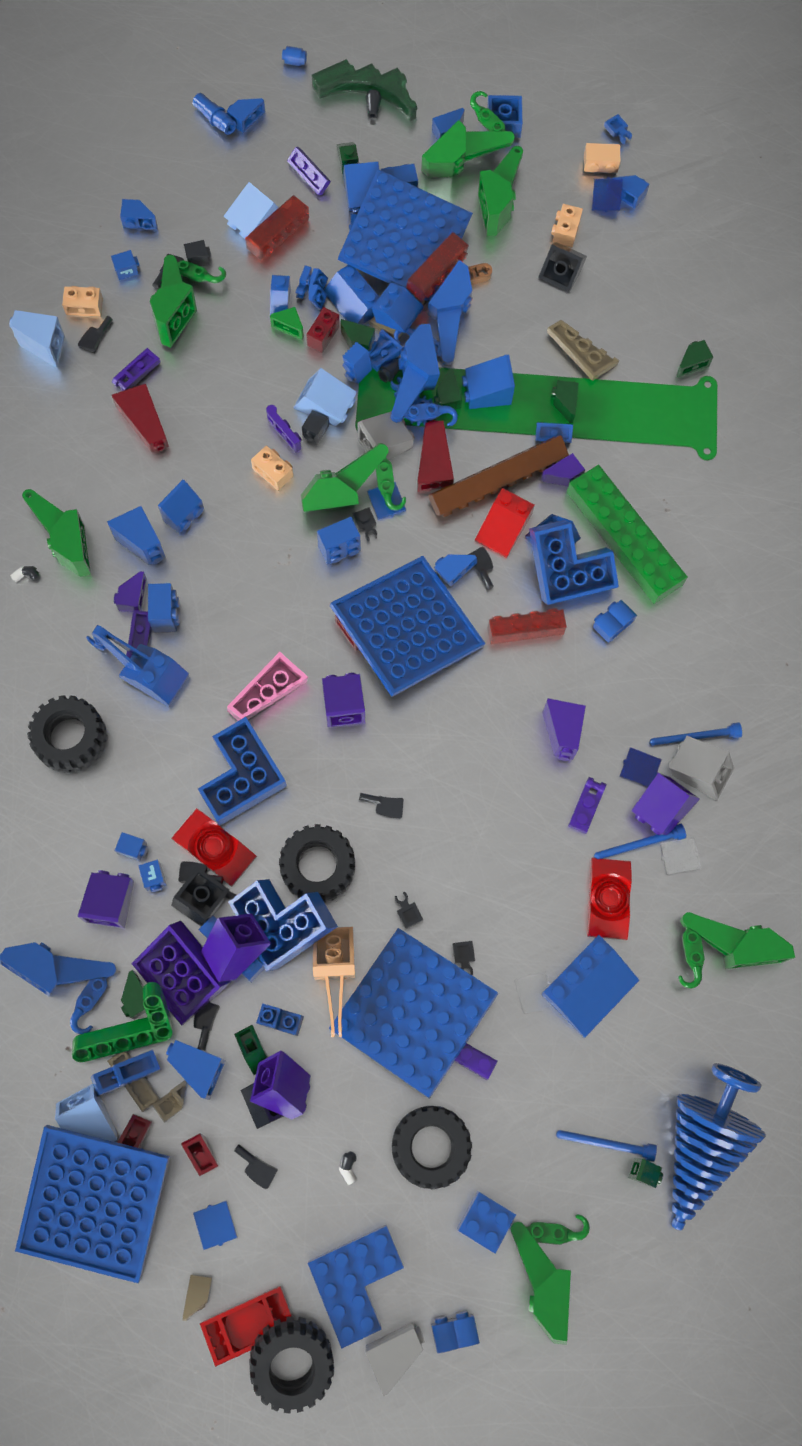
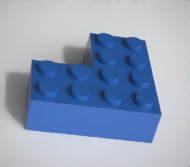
[529,520,619,605]
[198,717,287,826]
[228,879,338,972]
[308,1225,404,1349]

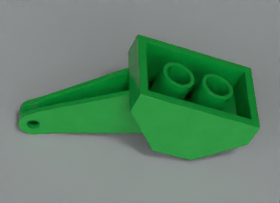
[478,146,523,237]
[22,489,91,577]

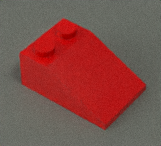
[475,488,535,558]

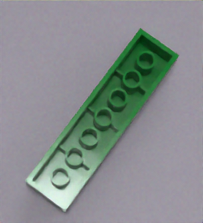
[567,464,688,604]

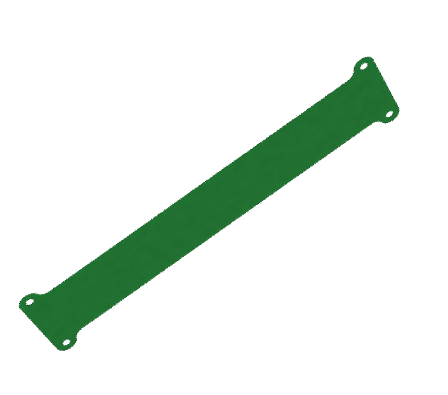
[355,367,718,460]

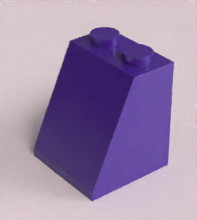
[322,672,365,727]
[542,698,586,761]
[631,773,700,835]
[78,870,134,928]
[201,913,270,982]
[250,1050,311,1120]

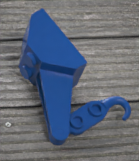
[394,260,473,365]
[390,324,458,426]
[86,625,189,707]
[0,942,116,1034]

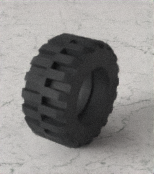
[27,695,107,773]
[279,824,355,903]
[392,1105,472,1190]
[249,1316,334,1414]

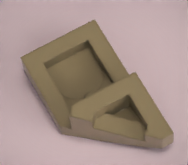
[152,1080,187,1123]
[183,1275,212,1321]

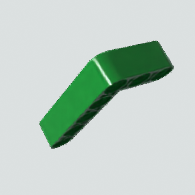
[72,982,172,1063]

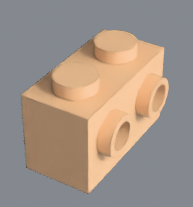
[584,143,620,173]
[551,204,583,247]
[62,286,103,316]
[251,445,293,490]

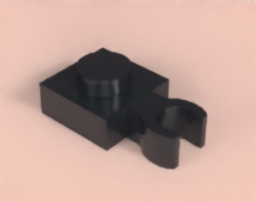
[352,507,377,541]
[395,892,423,930]
[452,941,475,975]

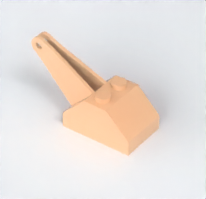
[313,927,355,1037]

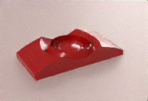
[171,808,257,887]
[587,858,632,940]
[200,1286,292,1367]

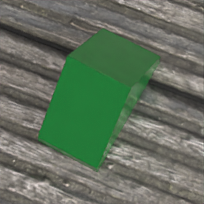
[270,307,304,340]

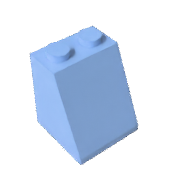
[224,182,285,242]
[10,310,65,367]
[293,368,357,426]
[55,1084,117,1142]

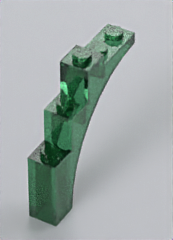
[311,59,418,121]

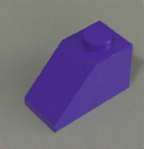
[541,453,585,487]
[114,571,147,612]

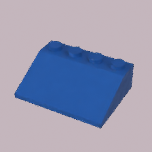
[541,935,639,1038]

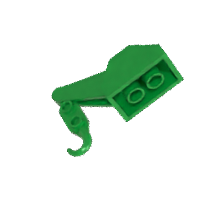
[421,91,515,178]
[150,255,226,348]
[301,443,406,512]
[678,912,795,989]
[511,1214,590,1345]

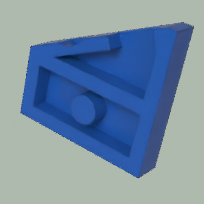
[369,329,404,372]

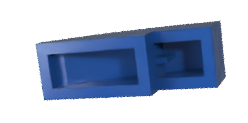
[91,1050,160,1097]

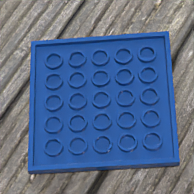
[338,169,473,302]
[330,556,485,697]
[329,928,498,1099]
[15,1125,170,1283]

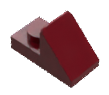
[117,1114,152,1149]
[181,1133,218,1176]

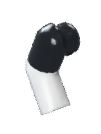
[10,566,39,582]
[339,1151,357,1185]

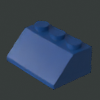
[324,265,379,325]

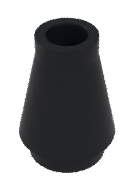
[365,90,382,118]
[378,358,400,383]

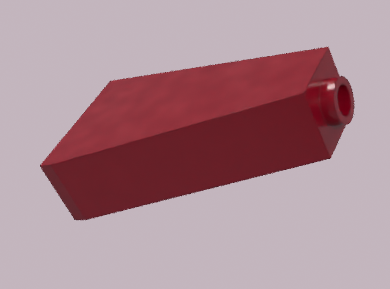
[112,384,169,452]
[417,420,454,492]

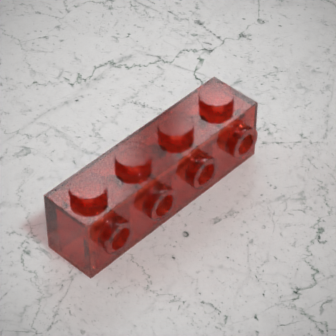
[245,195,309,261]
[406,232,469,301]
[487,608,567,645]

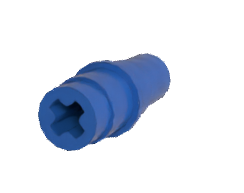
[192,93,237,135]

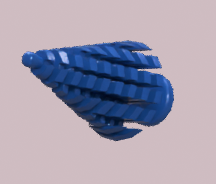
[671,1063,766,1230]

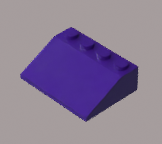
[131,921,231,1026]

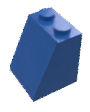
[343,161,379,214]
[462,355,515,409]
[107,506,166,565]
[166,1040,226,1100]

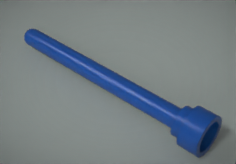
[650,722,742,746]
[594,823,686,859]
[556,1130,657,1162]

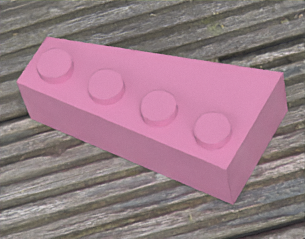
[227,652,308,721]

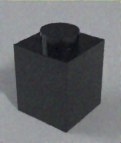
[184,240,211,267]
[302,410,329,443]

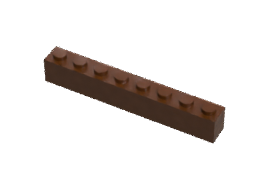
[428,435,569,517]

